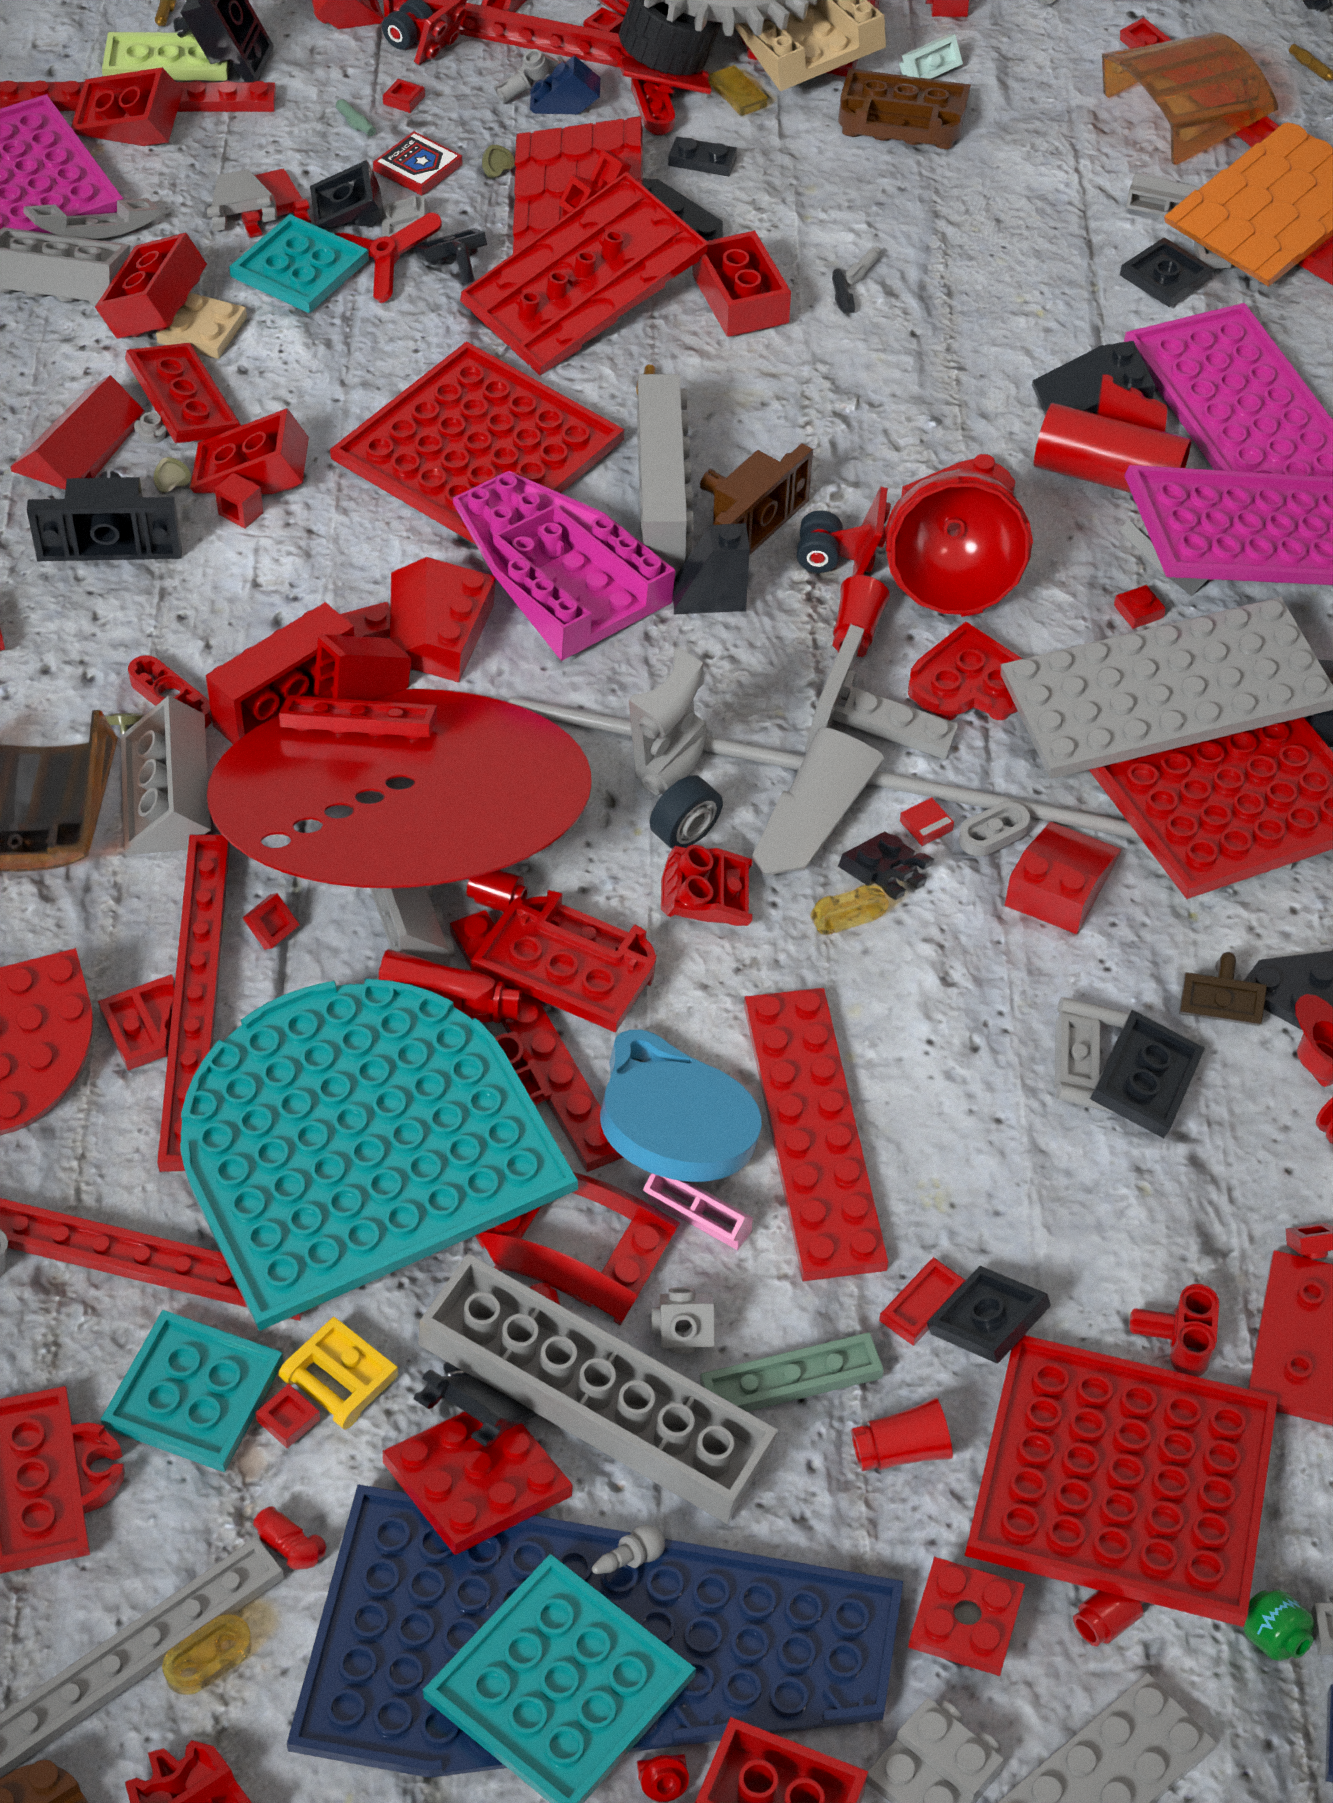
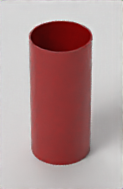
[1034,403,1192,493]

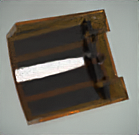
[0,710,118,872]

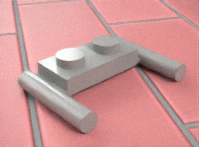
[1054,997,1130,1113]

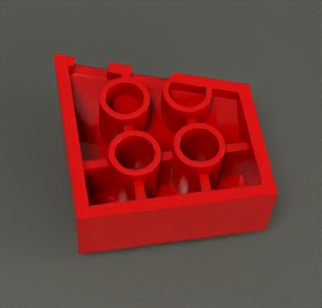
[390,557,496,682]

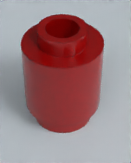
[466,870,528,912]
[1073,1590,1143,1647]

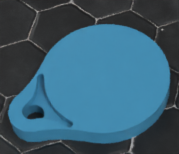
[600,1030,762,1182]

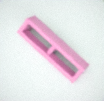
[643,1173,753,1251]

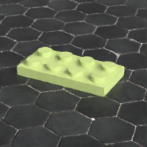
[102,32,230,82]

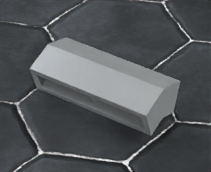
[1126,173,1201,216]

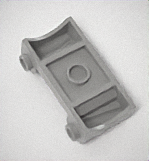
[629,646,707,795]

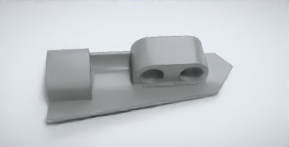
[752,728,884,876]

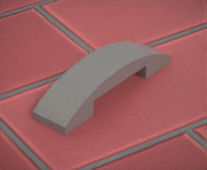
[24,198,160,239]

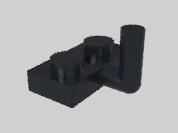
[414,228,488,284]

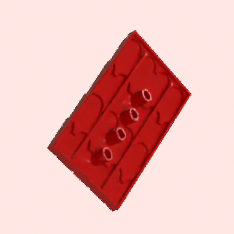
[513,116,643,254]
[460,171,709,376]

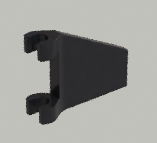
[413,1369,538,1448]

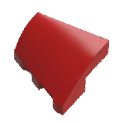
[1097,374,1167,432]

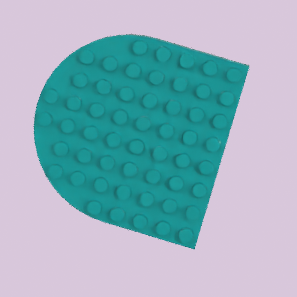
[180,979,579,1331]

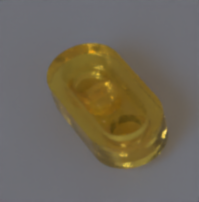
[810,885,889,935]
[162,1614,252,1695]

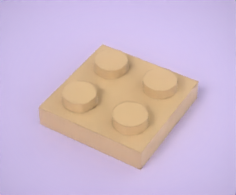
[156,293,247,359]

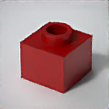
[215,473,263,529]

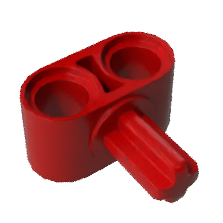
[1129,1284,1219,1377]

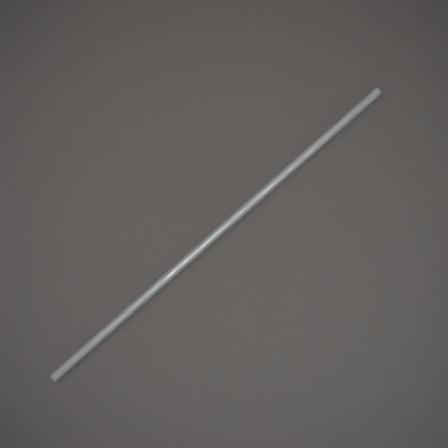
[509,697,1292,870]

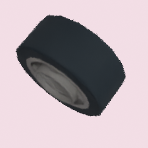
[649,775,723,849]

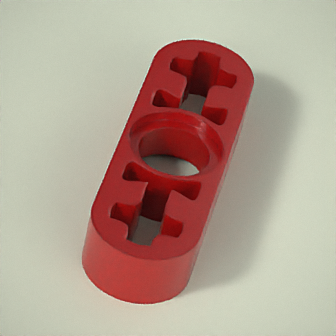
[128,655,212,729]

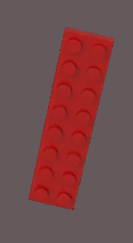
[744,988,888,1281]

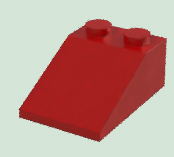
[71,67,183,146]
[190,408,309,494]
[1005,821,1122,934]

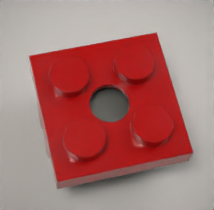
[908,1556,1025,1676]

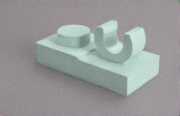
[899,34,963,79]

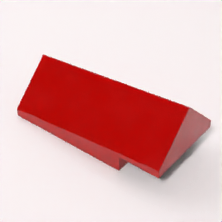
[10,375,145,490]

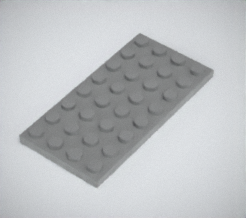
[1001,597,1333,779]

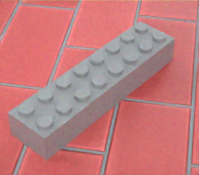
[418,1253,778,1524]

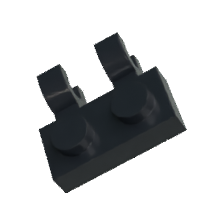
[838,831,934,901]

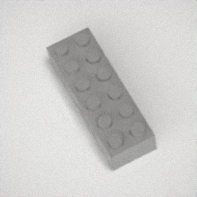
[637,374,693,573]

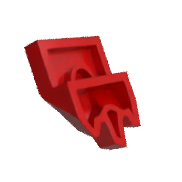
[125,1740,252,1803]

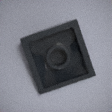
[310,160,383,230]

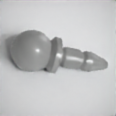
[592,1524,665,1574]

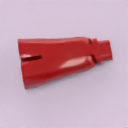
[379,949,522,1024]

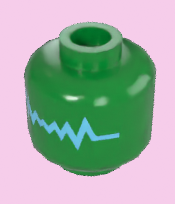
[1243,1589,1314,1661]

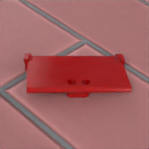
[616,52,711,95]

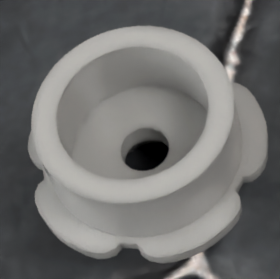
[134,412,167,444]

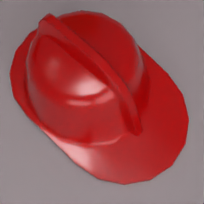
[1295,994,1333,1087]

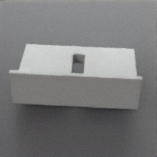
[382,195,431,243]

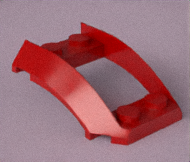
[475,1172,680,1325]

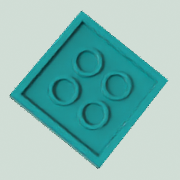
[229,214,369,313]
[100,1310,284,1473]

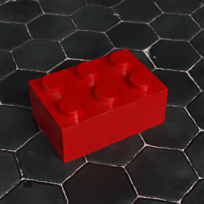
[692,230,791,337]
[95,232,207,339]
[695,1717,868,1803]

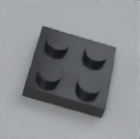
[1120,237,1214,307]
[926,1266,1051,1364]

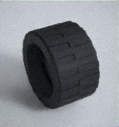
[619,0,721,76]

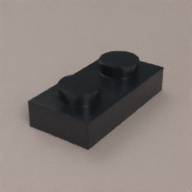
[668,137,737,177]

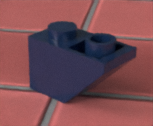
[530,55,601,115]

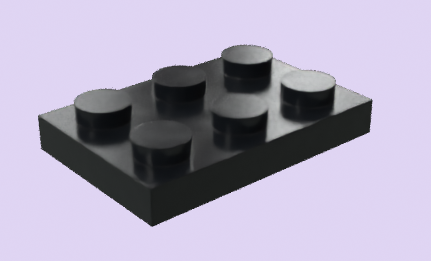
[1089,1010,1205,1139]

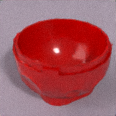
[885,468,1033,617]

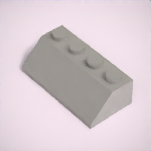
[0,227,130,306]
[121,695,211,855]
[370,885,455,966]

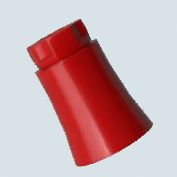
[832,575,890,657]
[851,1397,953,1471]

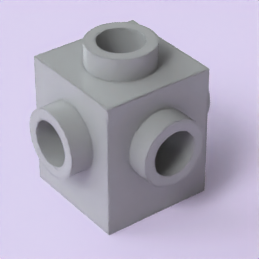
[651,1287,715,1354]

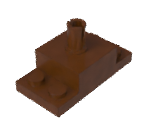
[700,443,813,556]

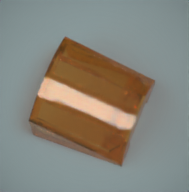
[1102,32,1278,165]

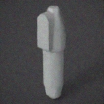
[845,247,882,287]

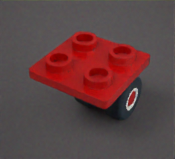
[382,0,467,65]
[796,486,891,576]

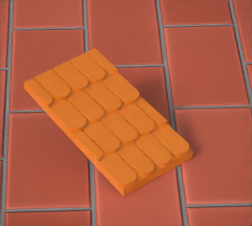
[1164,122,1333,287]

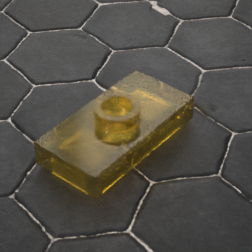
[708,65,768,116]

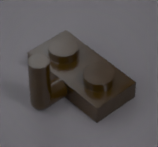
[1179,952,1267,1026]

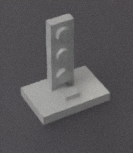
[804,624,958,760]

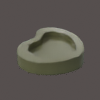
[482,145,515,178]
[153,457,191,493]
[103,713,144,734]

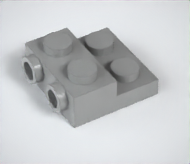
[866,1697,1004,1803]

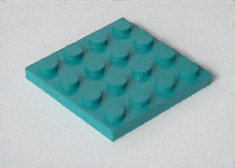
[423,1554,696,1803]

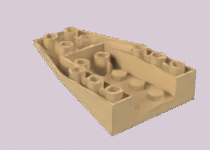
[735,0,886,91]

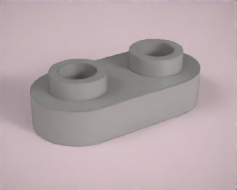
[959,801,1030,856]

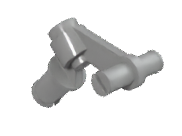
[494,49,565,104]

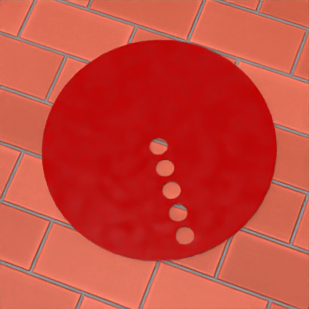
[207,689,592,888]

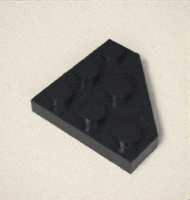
[643,178,723,241]
[1244,951,1333,1030]

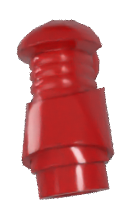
[253,1506,327,1570]

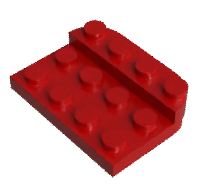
[471,890,657,1033]

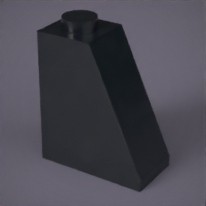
[672,523,750,615]

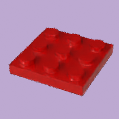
[383,1411,573,1555]

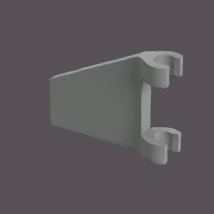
[207,169,277,232]

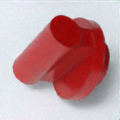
[636,1754,689,1802]

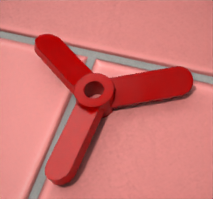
[335,213,442,303]

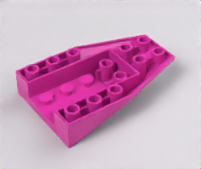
[453,471,675,661]

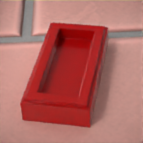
[879,1257,966,1346]

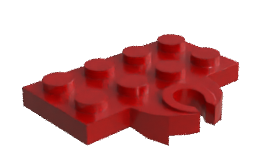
[0,1386,125,1574]

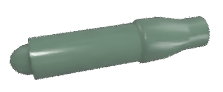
[336,99,376,136]

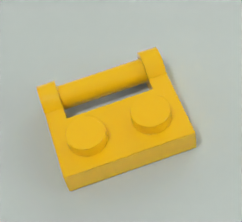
[278,1316,399,1430]

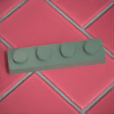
[700,1332,884,1412]

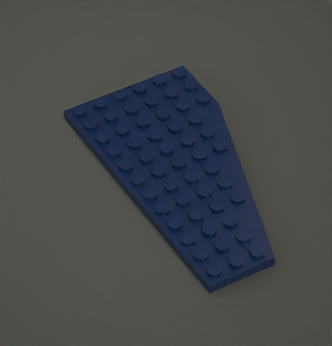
[286,1484,903,1778]

